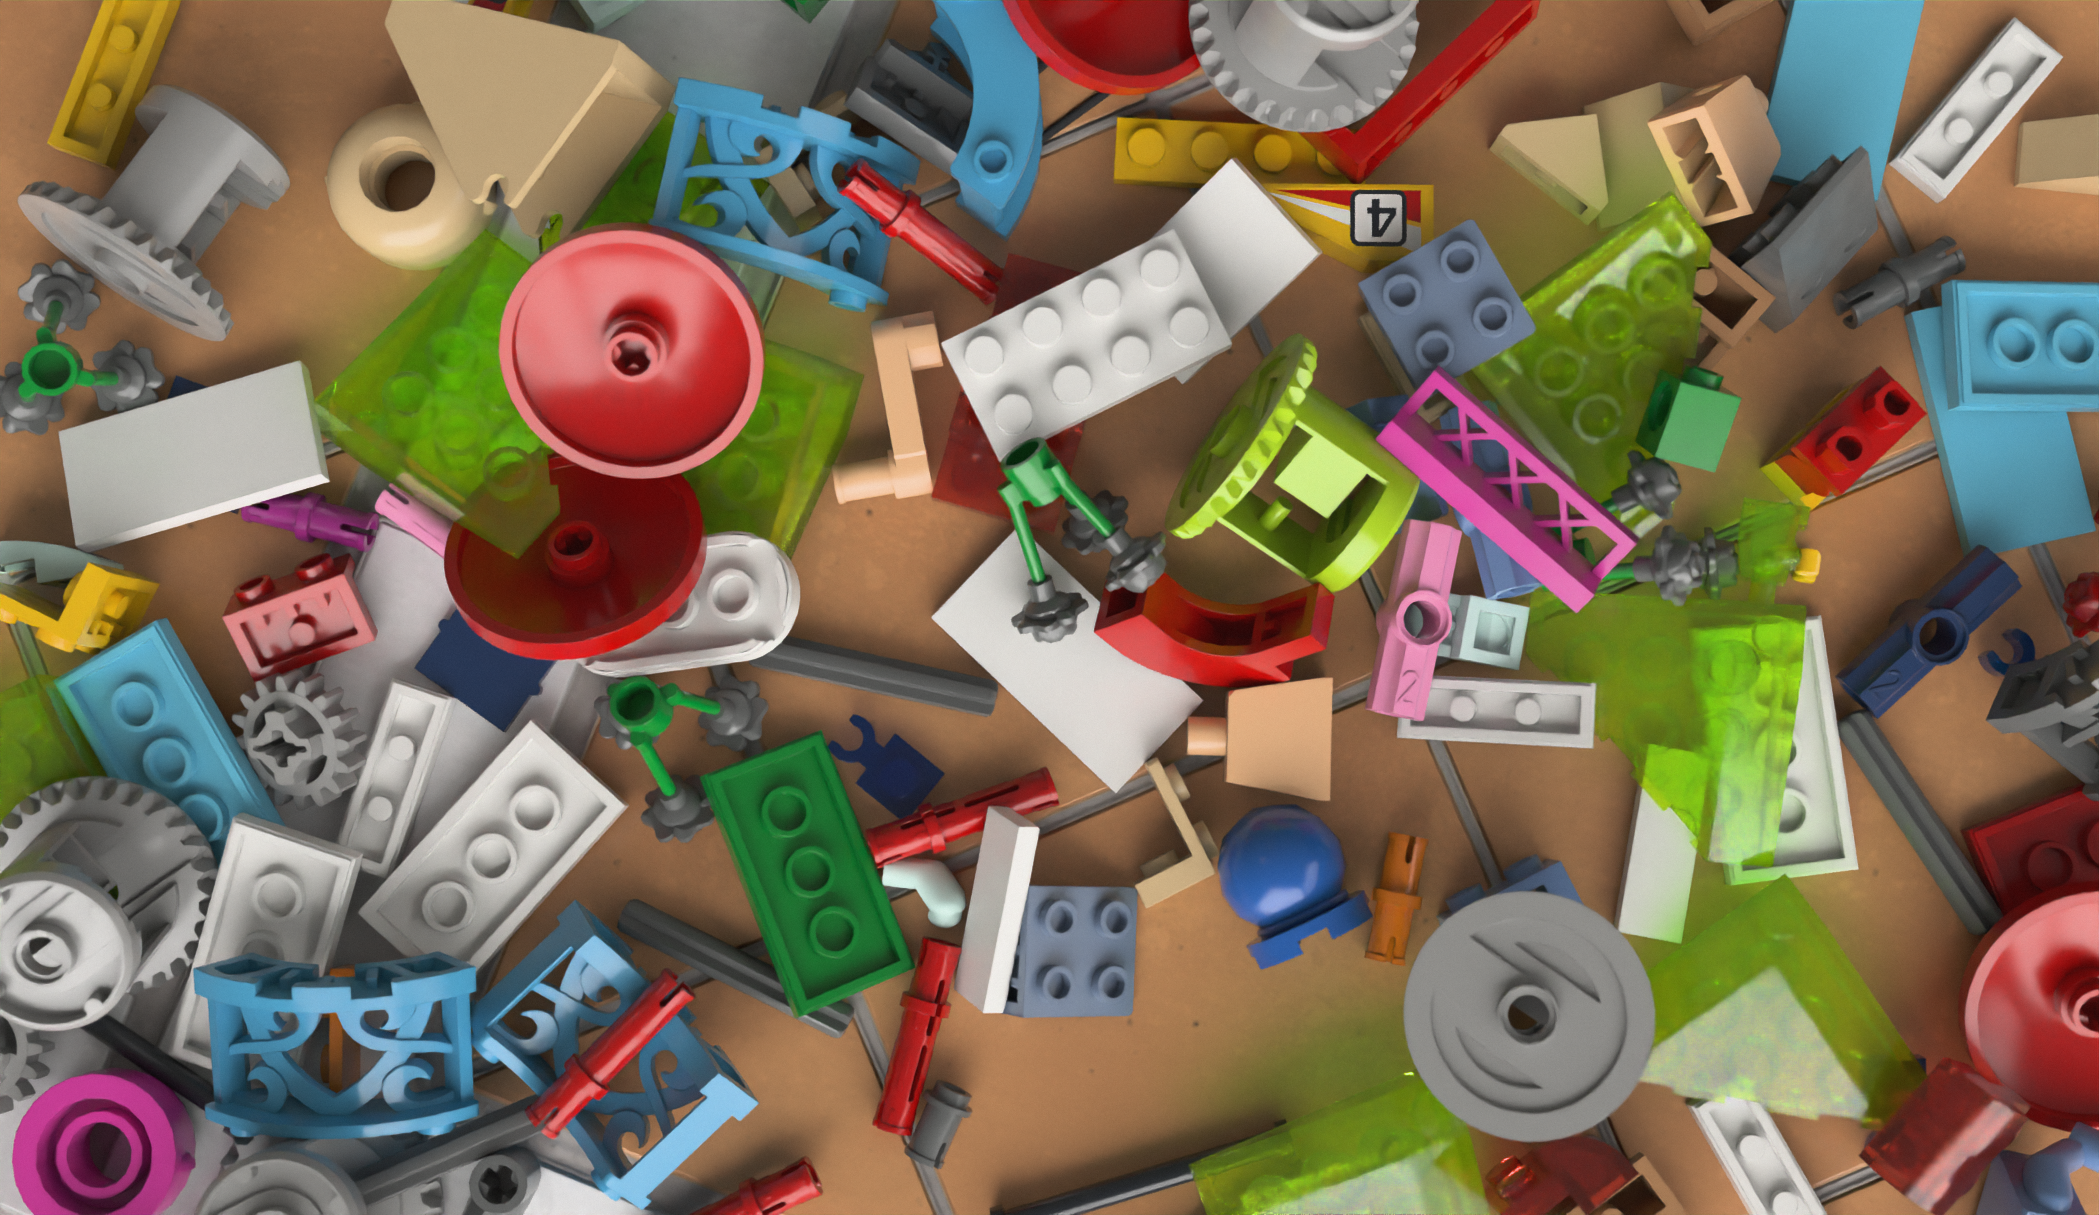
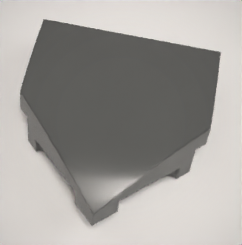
[844,38,973,175]

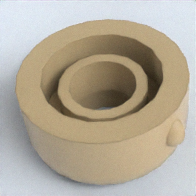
[324,102,498,270]

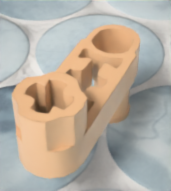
[832,311,943,504]

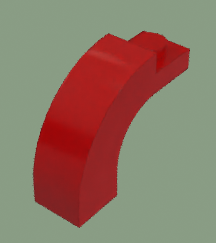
[1094,572,1335,687]

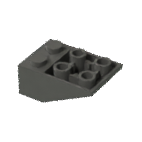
[1727,146,1878,333]

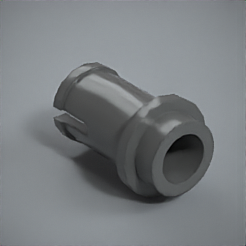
[904,1080,972,1169]

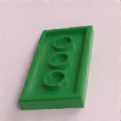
[700,730,916,1018]

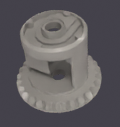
[1188,0,1420,132]
[18,84,290,341]
[0,776,219,1031]
[1404,891,1655,1142]
[195,1131,444,1215]

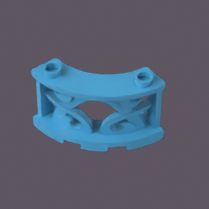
[930,0,1043,242]
[648,77,921,312]
[470,899,759,1210]
[193,951,479,1139]

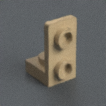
[754,90,863,232]
[1133,757,1220,909]

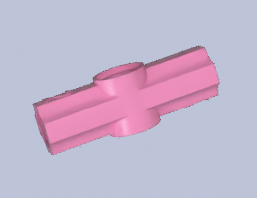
[1365,519,1462,721]

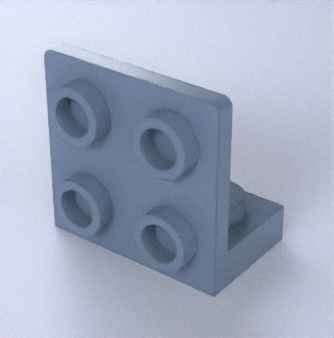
[1358,219,1536,398]
[1002,884,1138,1018]

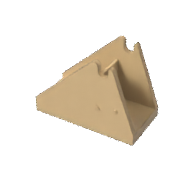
[384,0,676,239]

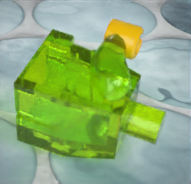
[1737,498,1821,609]

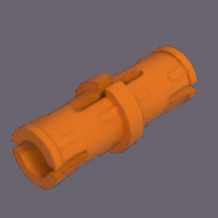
[1364,831,1429,966]

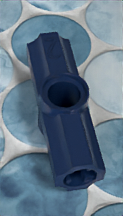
[1835,544,2022,719]

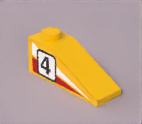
[1261,184,1434,273]

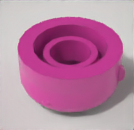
[12,1068,196,1215]

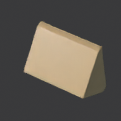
[1581,82,1696,232]

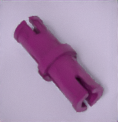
[241,492,379,553]

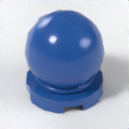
[1217,804,1373,969]

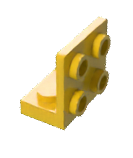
[0,562,160,656]

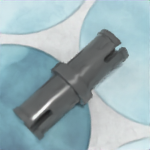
[1833,236,1966,330]

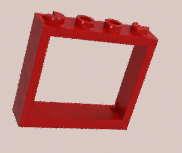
[1298,0,1541,184]

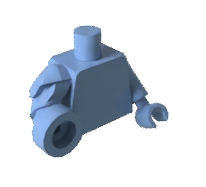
[1976,1122,2099,1215]

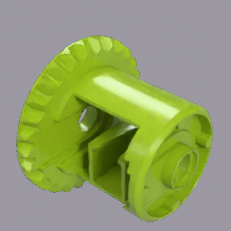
[1165,333,1421,593]

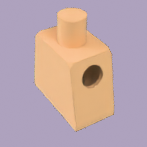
[1647,75,1781,229]
[1186,677,1333,801]

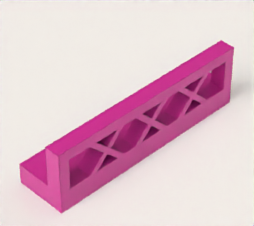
[1375,366,1639,613]

